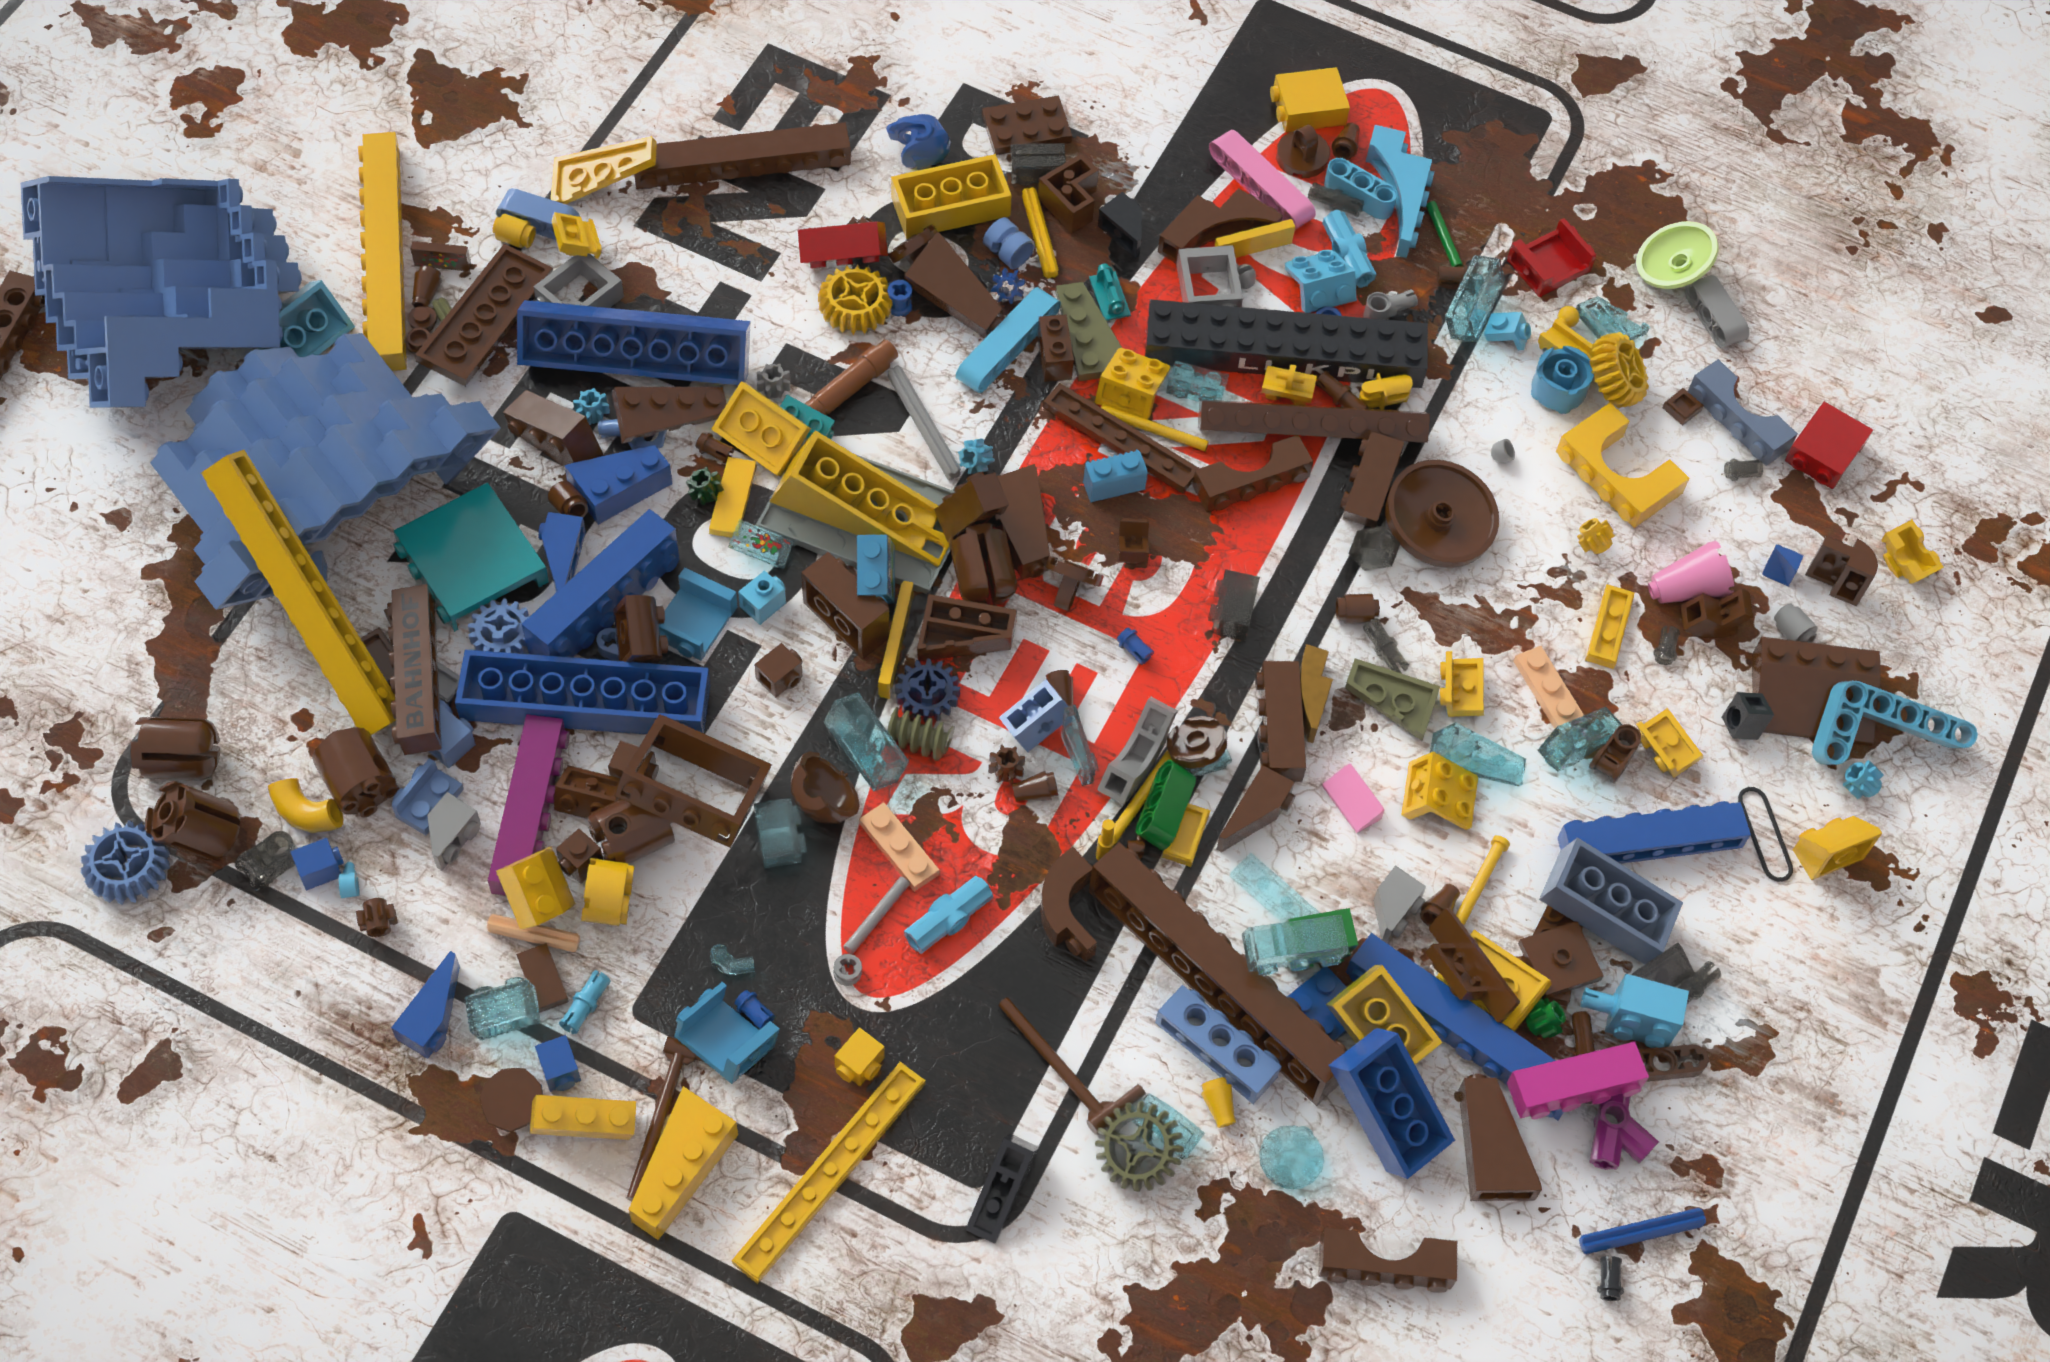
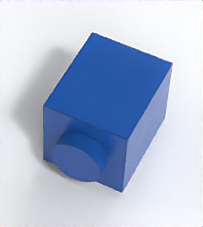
[290,838,344,891]
[535,1035,581,1092]

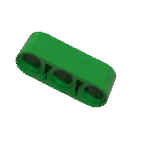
[1135,760,1196,850]

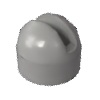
[1237,264,1256,289]
[1491,439,1515,463]

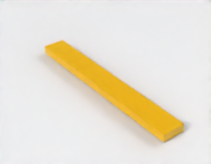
[732,1062,925,1284]

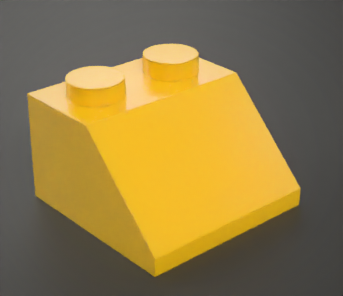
[1793,816,1882,880]
[496,846,576,929]

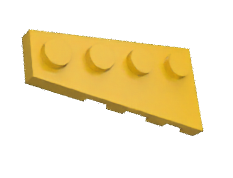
[551,136,657,204]

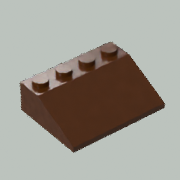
[1752,637,1881,746]

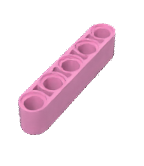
[1209,130,1316,230]

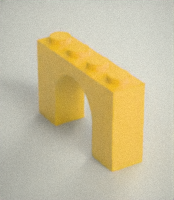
[1556,403,1690,528]

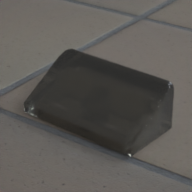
[1631,943,1695,987]

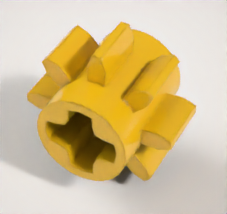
[1577,518,1615,554]

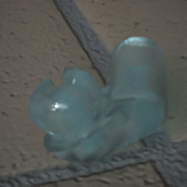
[710,944,755,976]

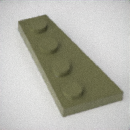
[1055,282,1122,381]

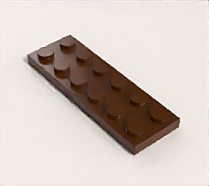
[415,244,553,387]

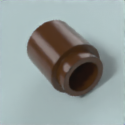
[548,481,588,517]
[1335,593,1380,624]

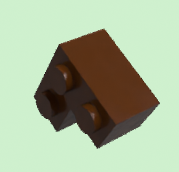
[1038,153,1099,234]

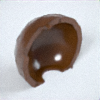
[791,751,860,824]

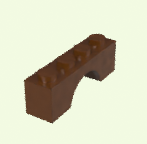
[1192,435,1313,513]
[1318,1227,1458,1293]

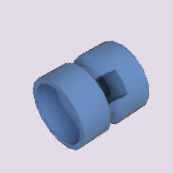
[983,217,1035,269]

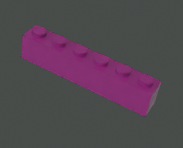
[487,714,570,896]

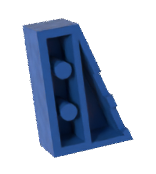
[564,445,673,525]

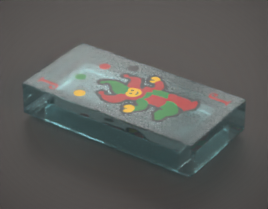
[728,519,794,569]

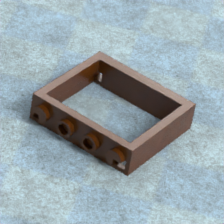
[614,714,772,848]

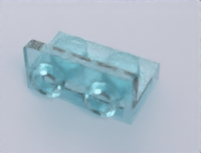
[1166,361,1229,402]

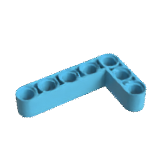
[1812,681,1978,765]

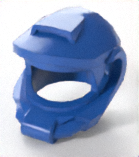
[886,114,951,170]

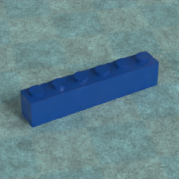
[1557,801,1751,864]

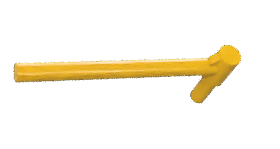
[1096,750,1173,860]

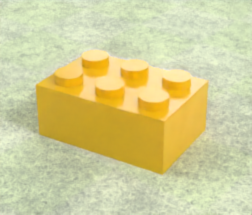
[1326,965,1443,1064]

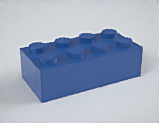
[1328,1028,1455,1179]

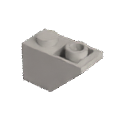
[427,792,481,871]
[1373,865,1427,943]

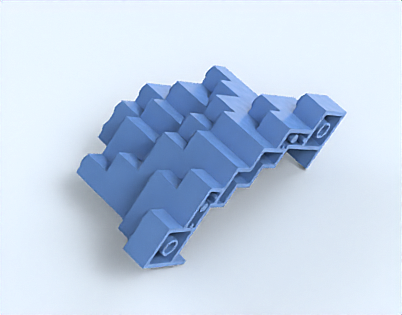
[20,176,302,408]
[150,333,501,610]

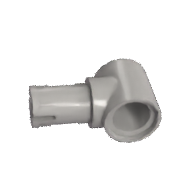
[1363,289,1418,320]

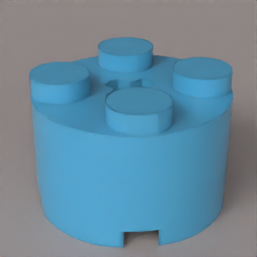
[1531,346,1594,414]

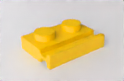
[551,212,602,259]

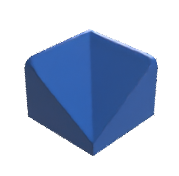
[1762,544,1804,587]

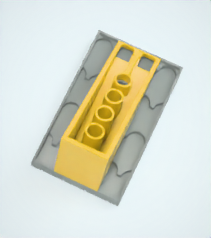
[754,430,955,594]

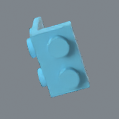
[1285,250,1357,313]

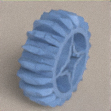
[81,820,170,905]

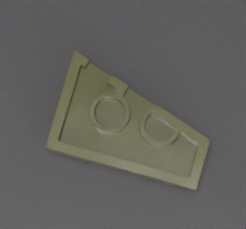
[1345,658,1440,741]

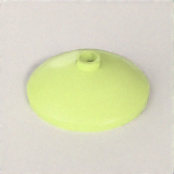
[1636,221,1719,289]

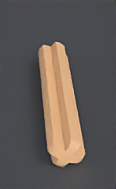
[487,914,580,952]

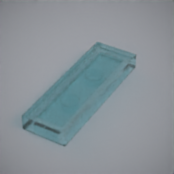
[1229,853,1320,924]

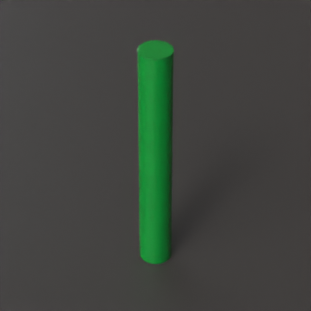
[1426,201,1463,267]

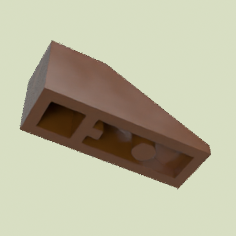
[1216,765,1296,852]

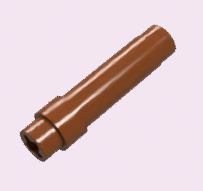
[804,340,898,416]

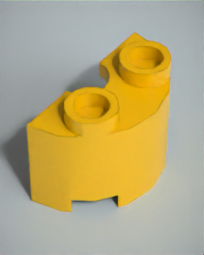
[1882,519,1944,584]

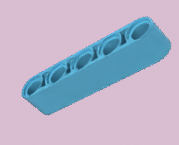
[956,287,1061,393]

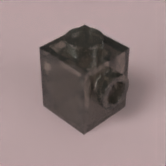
[1348,526,1400,571]

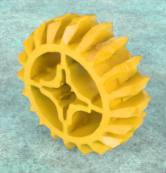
[818,264,892,335]
[1590,332,1649,408]

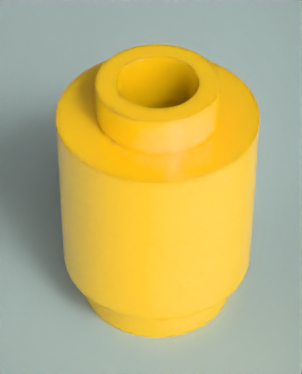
[492,213,536,248]

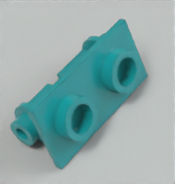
[1089,263,1131,321]
[780,395,835,439]

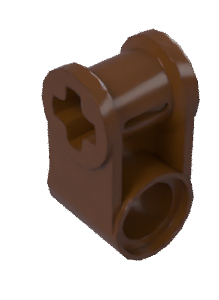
[1589,724,1641,784]

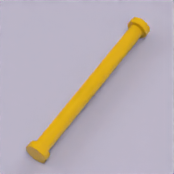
[1456,835,1510,925]

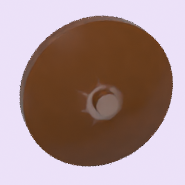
[1385,460,1499,568]

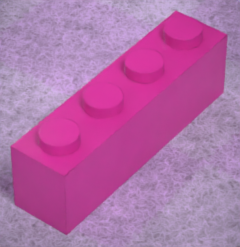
[1507,1042,1649,1120]

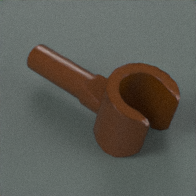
[1127,835,1145,859]

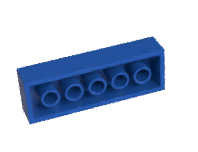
[522,509,680,658]

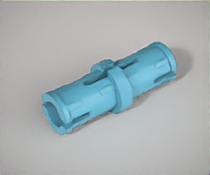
[559,970,611,1034]

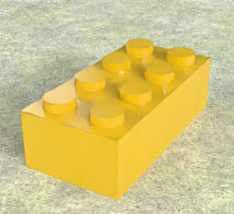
[891,154,1012,239]

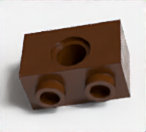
[1037,314,1074,382]

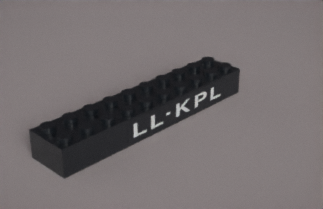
[1145,299,1428,388]

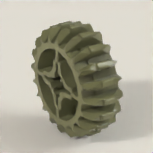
[1095,1101,1184,1192]

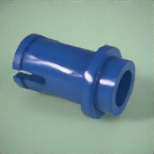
[1116,627,1154,665]
[734,990,775,1029]

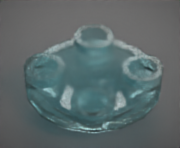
[1259,1125,1324,1189]

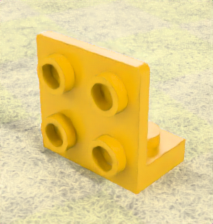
[1095,348,1170,420]
[1401,752,1478,830]

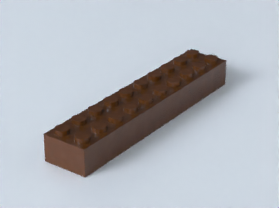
[1089,842,1347,1106]

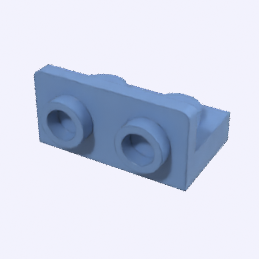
[392,758,464,836]

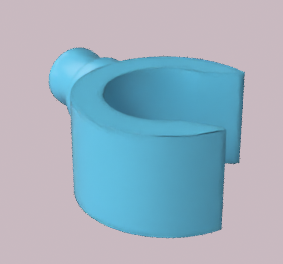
[339,862,360,898]

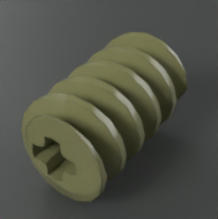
[887,707,955,761]

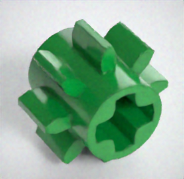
[1525,998,1566,1039]

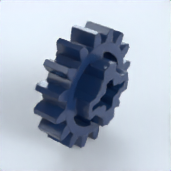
[895,659,960,723]

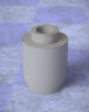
[1774,603,1818,643]

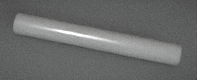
[843,876,910,954]

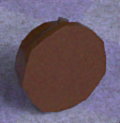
[479,1068,543,1132]

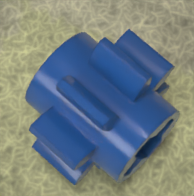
[991,268,1026,304]

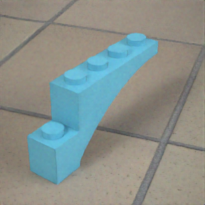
[1366,125,1435,258]

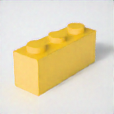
[530,1095,636,1140]

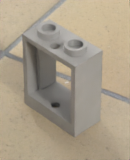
[1176,245,1243,307]
[533,253,624,308]

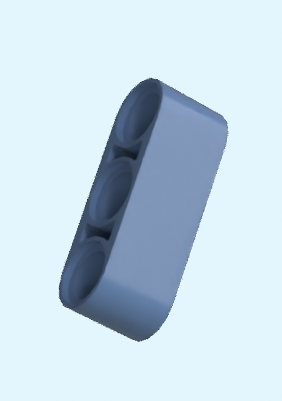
[496,188,580,240]

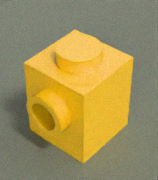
[834,1027,885,1086]

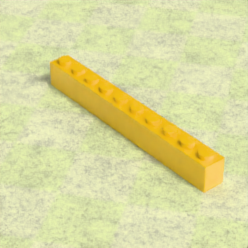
[358,132,407,371]
[201,450,396,736]

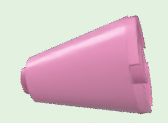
[1648,540,1734,603]

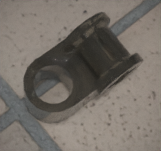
[235,831,298,890]

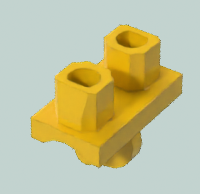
[1261,364,1317,405]

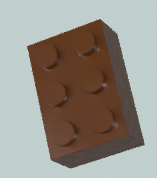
[801,552,889,660]

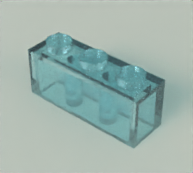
[1445,255,1505,343]
[824,692,909,792]
[1242,915,1349,975]

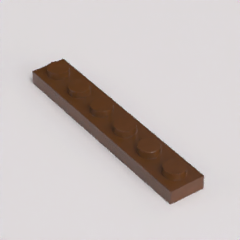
[1043,383,1200,494]

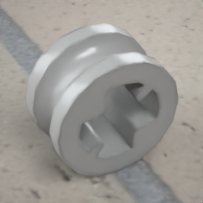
[833,954,862,986]

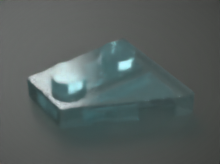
[1576,296,1650,340]

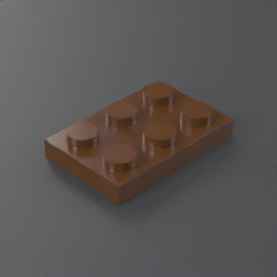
[982,95,1072,155]

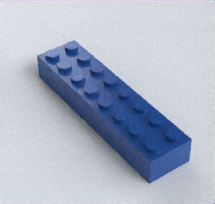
[517,300,751,385]
[455,649,711,734]

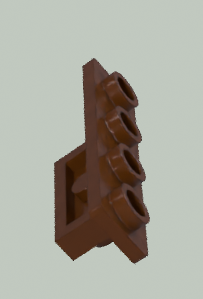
[1425,908,1520,1022]

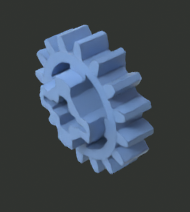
[468,599,530,654]

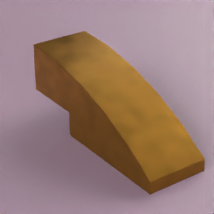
[1300,644,1333,743]

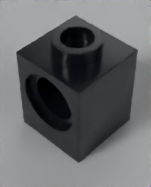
[1721,692,1774,740]

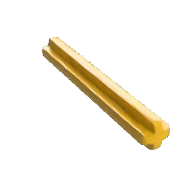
[1022,187,1059,279]

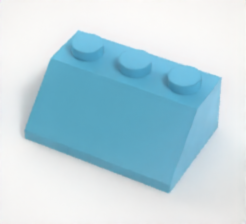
[258,280,356,357]

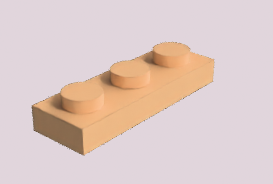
[1513,646,1585,733]
[859,803,939,892]

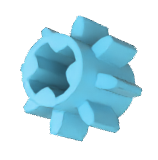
[573,388,610,425]
[958,438,995,474]
[1843,760,1884,799]

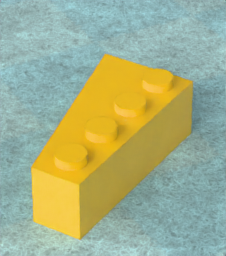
[628,1086,738,1240]

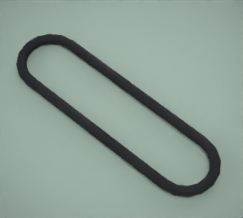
[1738,787,1793,882]

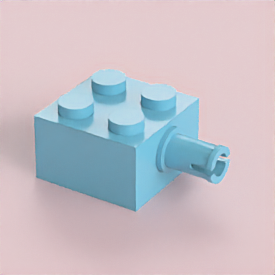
[1580,974,1689,1048]

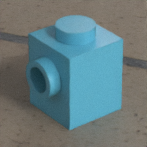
[738,570,786,625]

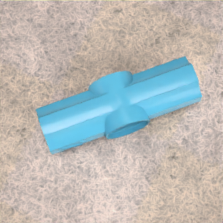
[1322,210,1376,288]
[904,876,993,954]

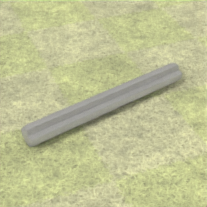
[888,366,961,480]

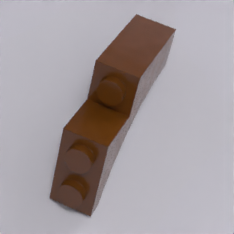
[1158,188,1283,264]

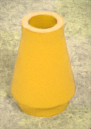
[1201,1077,1236,1128]

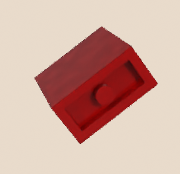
[1507,218,1596,297]
[1785,401,1873,489]

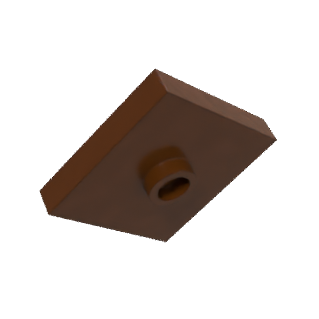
[1518,921,1604,999]

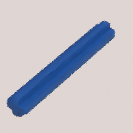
[1579,1208,1706,1254]

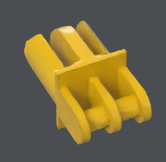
[1359,373,1413,410]

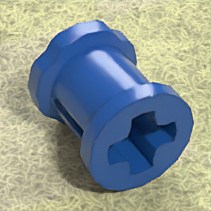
[887,280,912,316]

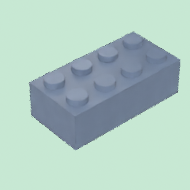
[1539,837,1683,964]

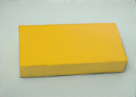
[1162,803,1210,867]

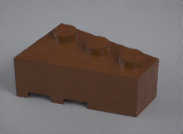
[1340,431,1404,529]

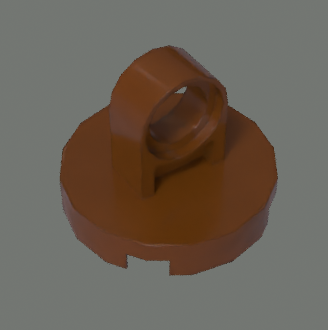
[1276,124,1330,178]
[888,224,939,265]
[1045,556,1104,611]

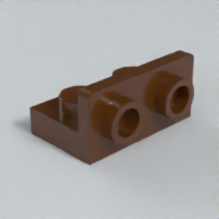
[554,765,625,819]

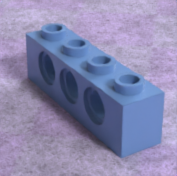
[1155,985,1282,1105]

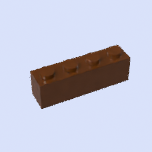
[1255,661,1306,782]

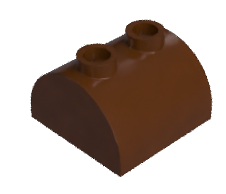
[613,595,668,664]

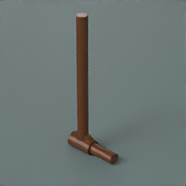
[998,997,1146,1135]
[626,1037,704,1201]

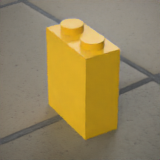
[1270,67,1350,133]

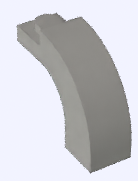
[1097,696,1178,805]

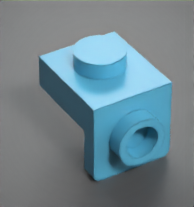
[1484,312,1531,350]

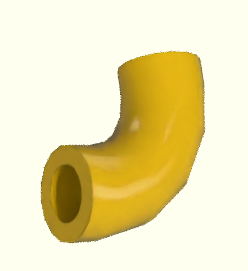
[268,778,344,833]

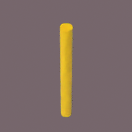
[1101,404,1209,452]

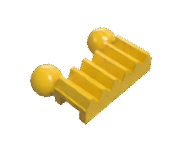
[1538,306,1593,370]

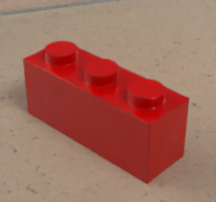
[797,221,888,269]

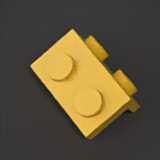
[1440,651,1484,717]
[1636,708,1704,778]

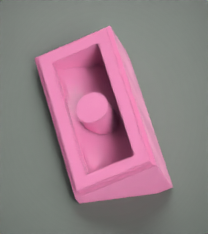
[1322,764,1384,833]

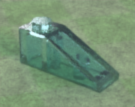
[1537,707,1623,772]
[1430,722,1526,787]

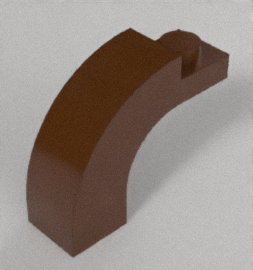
[1040,847,1097,962]

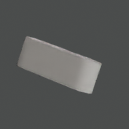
[1685,275,1749,348]

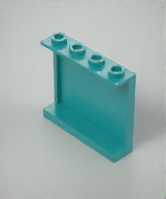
[393,482,549,632]

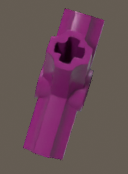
[1589,1094,1659,1170]

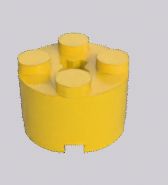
[581,858,634,926]

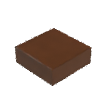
[1662,388,1704,426]

